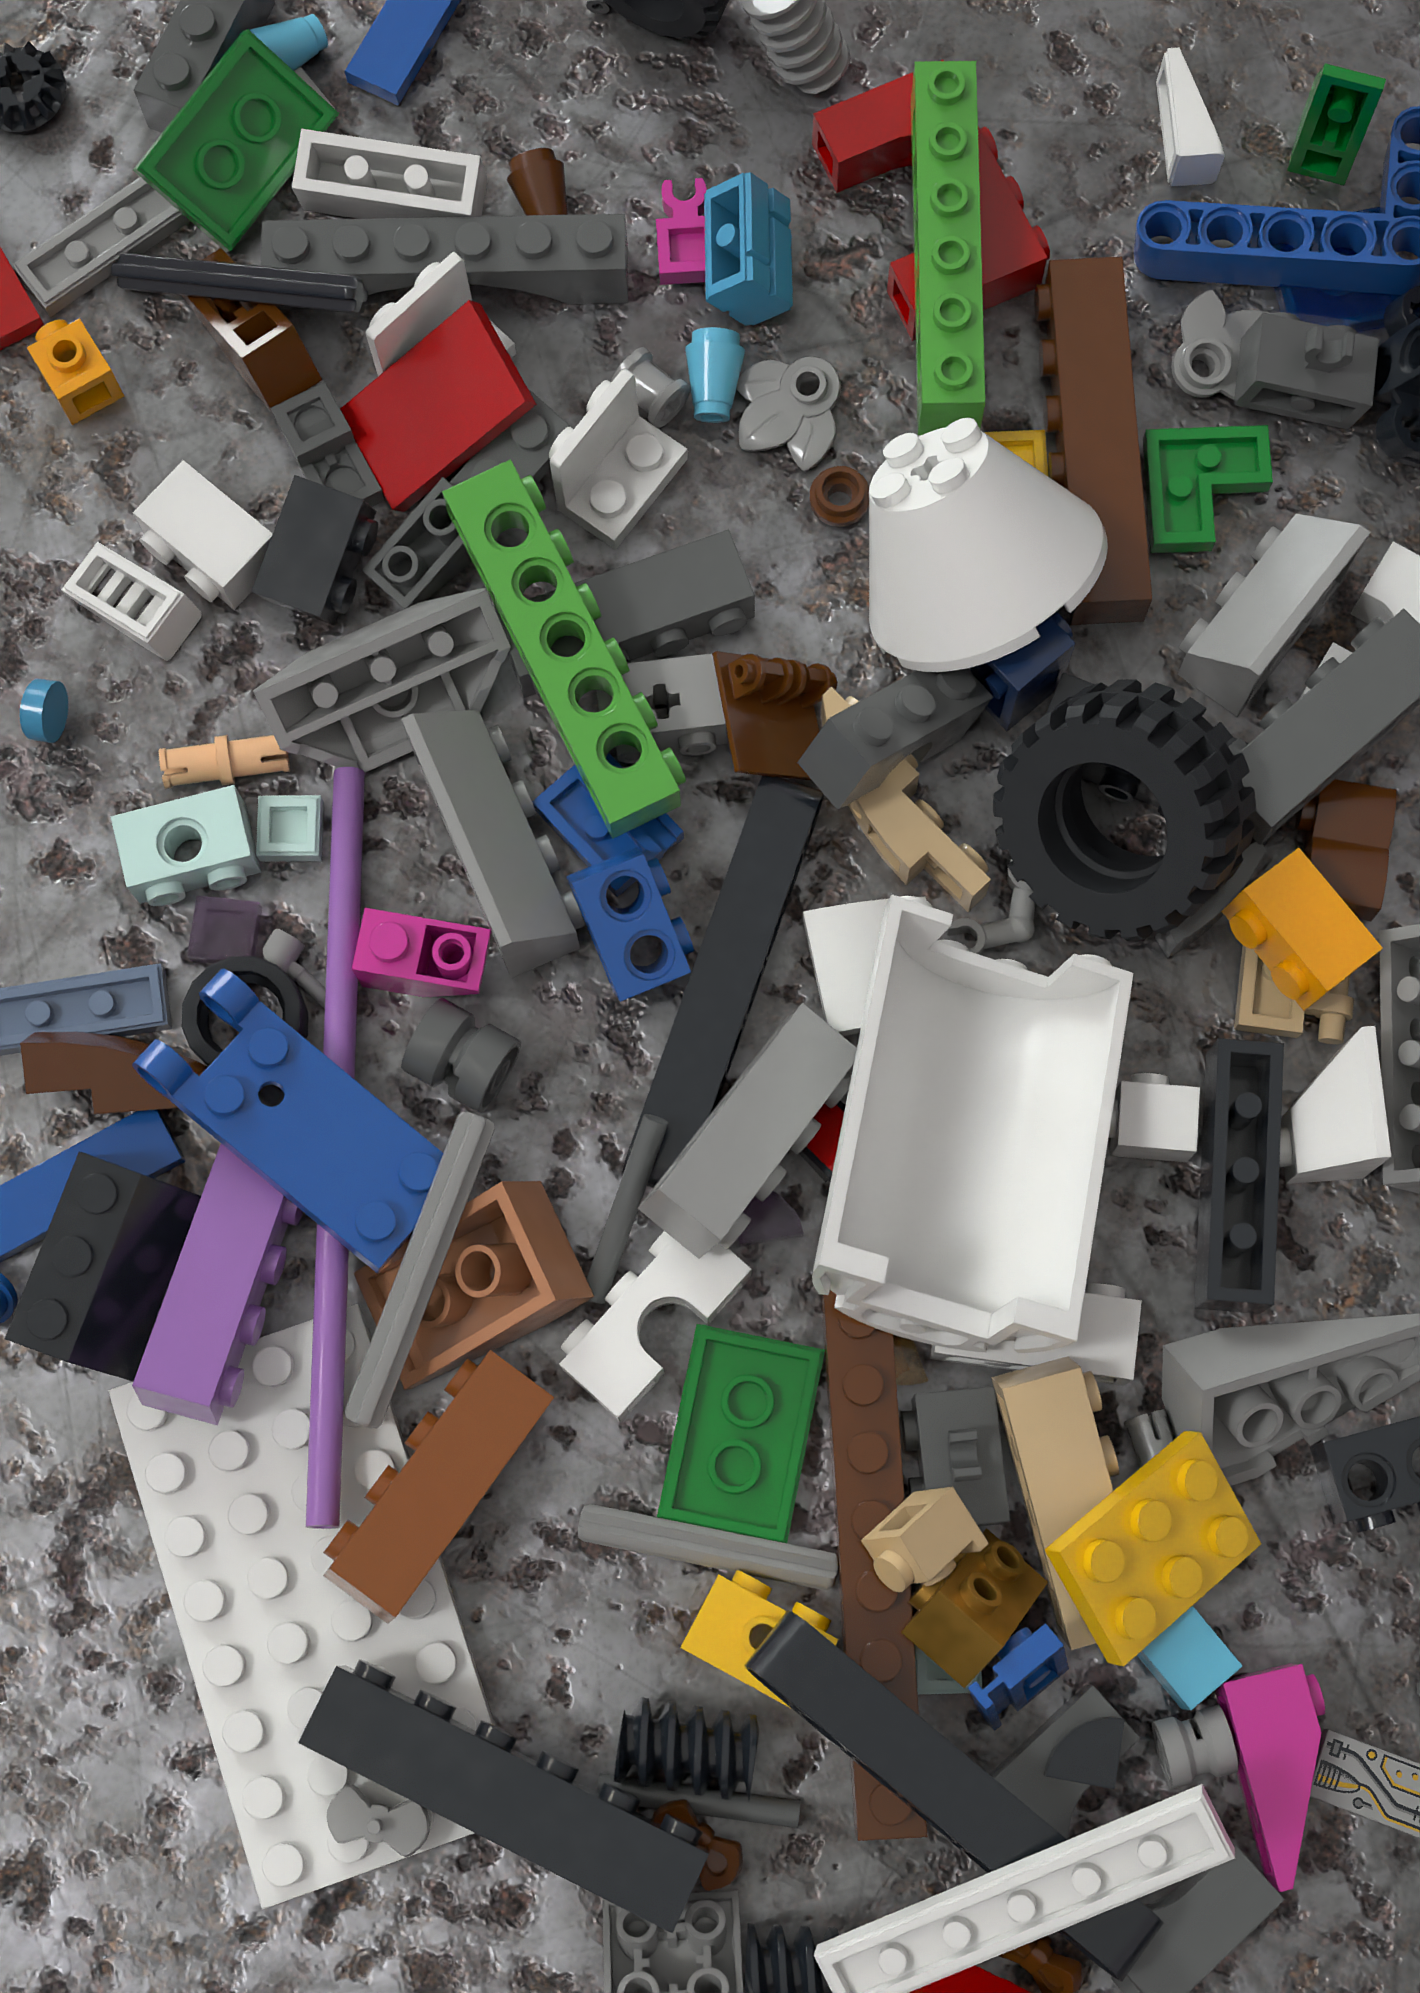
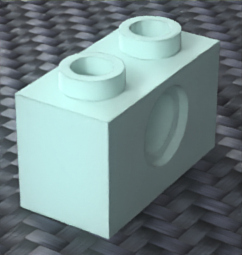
[110,785,261,906]

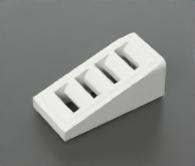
[1156,47,1225,187]
[61,542,202,661]

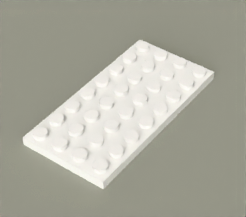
[108,1304,495,1909]

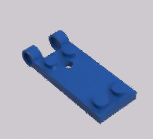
[132,969,443,1274]

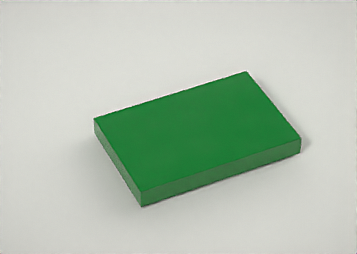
[133,29,339,252]
[657,1324,825,1543]

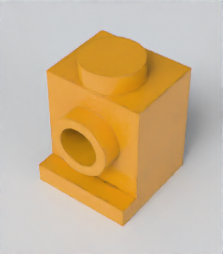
[27,318,125,425]

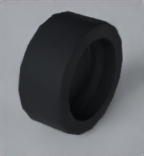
[181,956,308,1066]

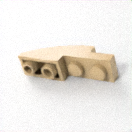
[821,687,991,912]

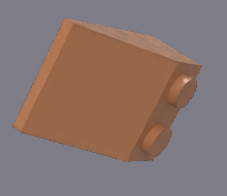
[353,1181,594,1390]

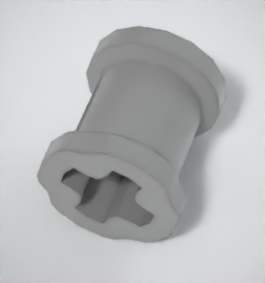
[611,347,691,428]

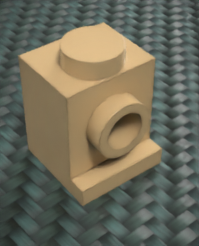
[861,1487,988,1592]

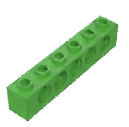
[911,61,985,435]
[442,459,686,839]

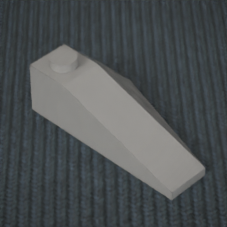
[1162,1313,1420,1486]

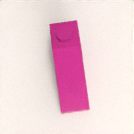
[1214,1663,1325,1892]

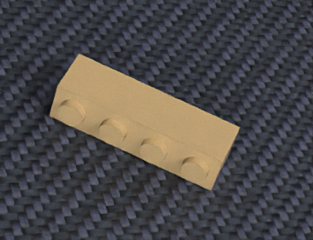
[991,1356,1119,1650]

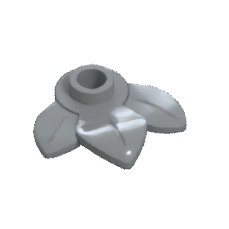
[1171,290,1270,399]
[736,356,841,472]

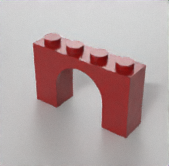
[812,60,1050,341]

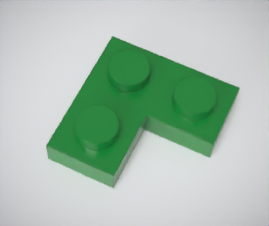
[1143,425,1273,553]

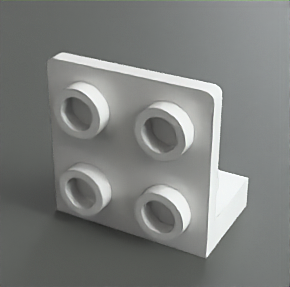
[366,252,517,376]
[549,368,688,550]

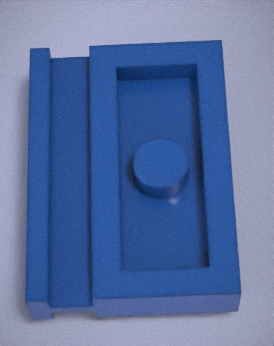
[532,753,684,897]
[968,1623,1069,1731]

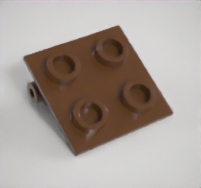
[712,651,838,781]

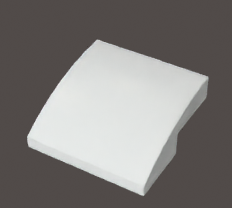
[803,896,926,1036]

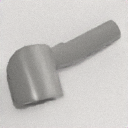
[263,929,326,1009]

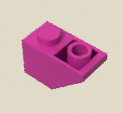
[352,908,492,997]

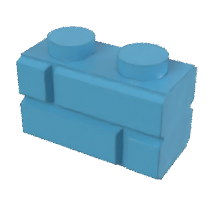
[704,172,793,326]

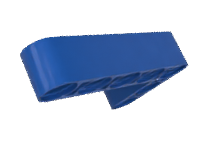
[1134,106,1420,295]

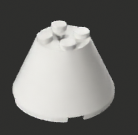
[869,418,1108,672]

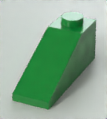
[1287,63,1386,186]

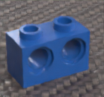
[566,847,695,1002]

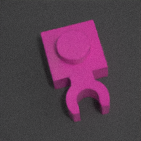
[656,178,707,285]

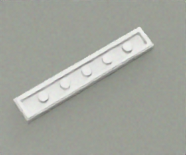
[814,1784,1235,1993]

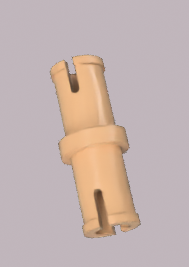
[159,735,290,789]

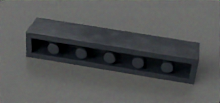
[298,1659,710,1933]

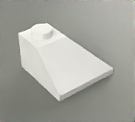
[1279,1026,1391,1184]

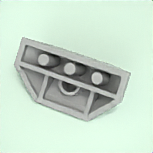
[253,588,511,772]

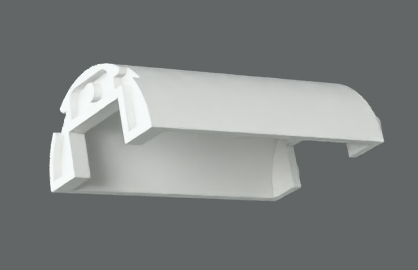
[812,895,1134,1353]

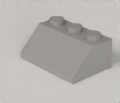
[1177,513,1371,717]

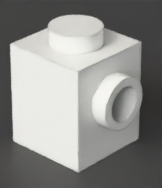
[1108,1073,1200,1162]

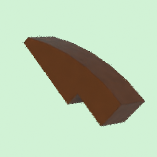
[20,1031,208,1114]

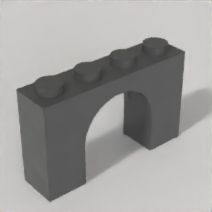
[989,1684,1285,1993]

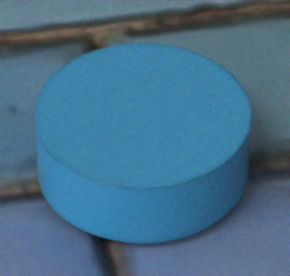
[20,678,68,743]

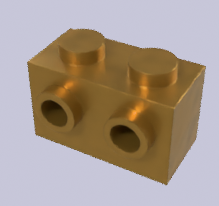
[901,1528,1048,1689]

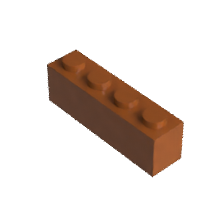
[323,1350,554,1624]

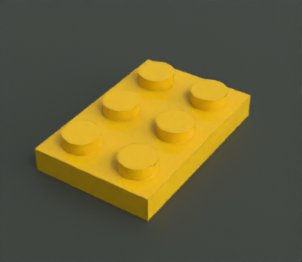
[1044,1431,1261,1667]

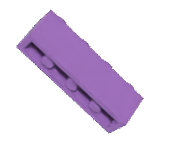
[132,1144,303,1426]

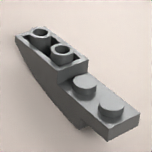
[362,390,574,609]

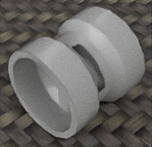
[1152,1705,1238,1789]

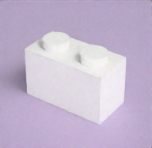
[133,460,273,610]

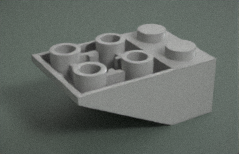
[602,1890,744,1993]

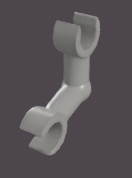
[946,859,1036,955]

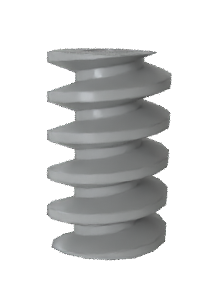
[741,0,851,95]

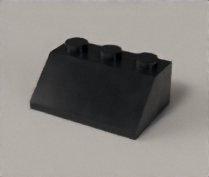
[5,1151,201,1382]

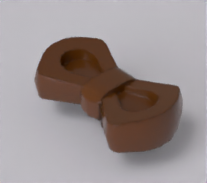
[651,1799,743,1891]
[999,1936,1084,1993]

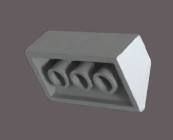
[401,710,585,978]

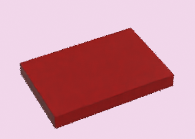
[340,300,537,512]

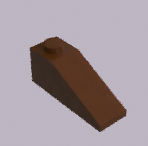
[182,248,322,412]

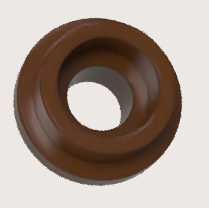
[809,466,869,527]

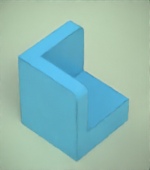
[1137,1606,1242,1710]

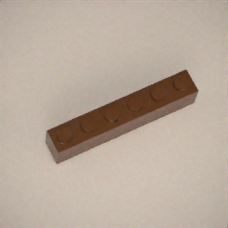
[1034,256,1152,625]

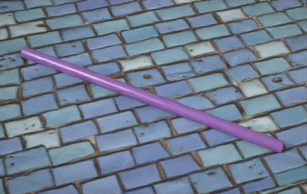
[305,767,365,1529]

